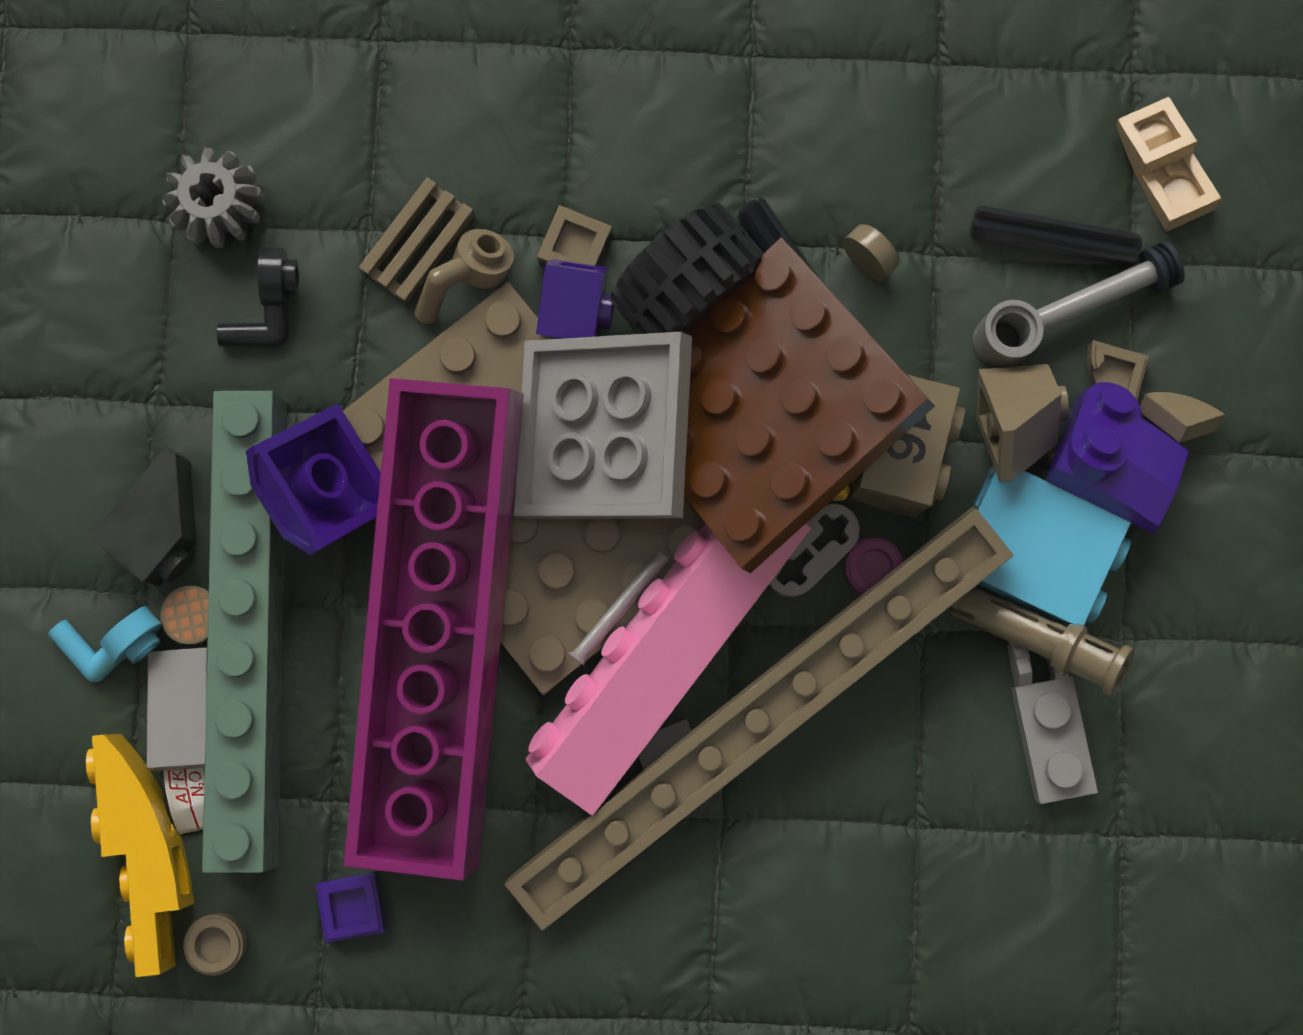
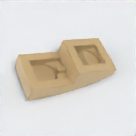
[1116,97,1221,232]

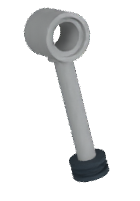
[973,241,1185,368]

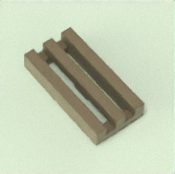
[359,177,475,304]

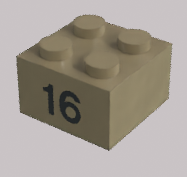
[847,375,965,519]

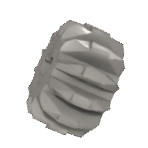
[162,147,264,248]

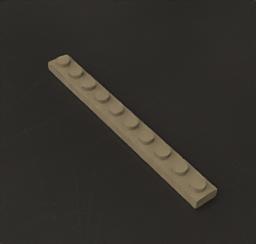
[505,507,1014,931]

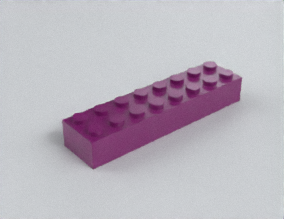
[344,378,524,881]

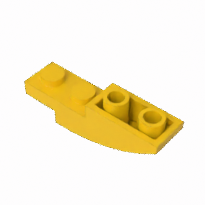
[86,734,194,977]

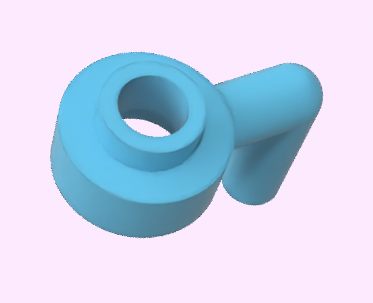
[48,606,162,682]

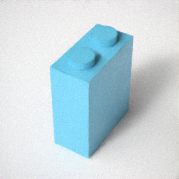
[973,466,1131,627]

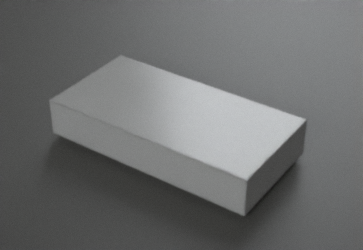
[147,648,207,772]

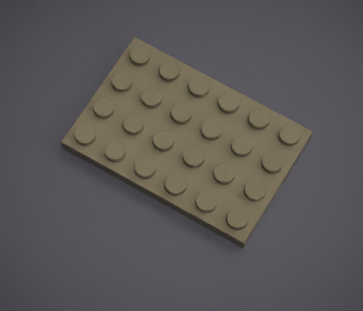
[343,282,705,696]

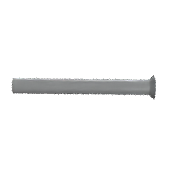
[567,551,669,667]

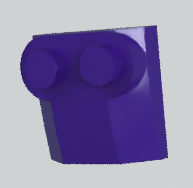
[1046,382,1189,533]
[246,404,381,555]

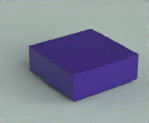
[315,871,387,943]

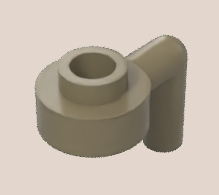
[415,229,514,324]

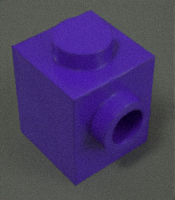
[536,259,614,339]

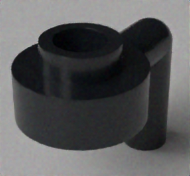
[217,248,299,346]

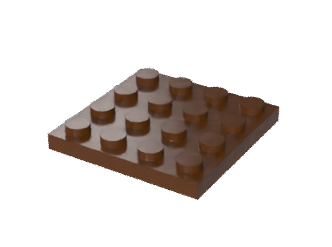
[684,237,935,573]

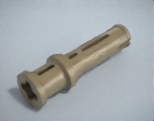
[951,586,1135,698]

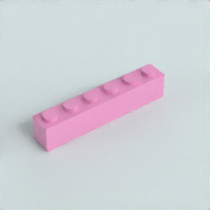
[525,523,811,816]

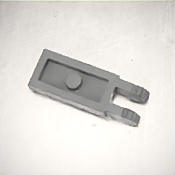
[1007,642,1098,804]

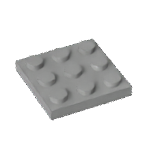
[514,332,692,519]

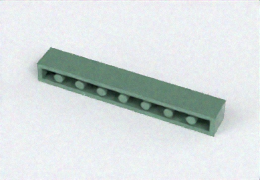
[202,391,287,873]

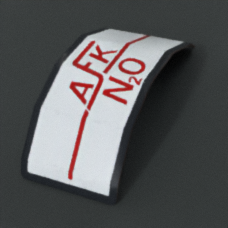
[160,768,205,836]

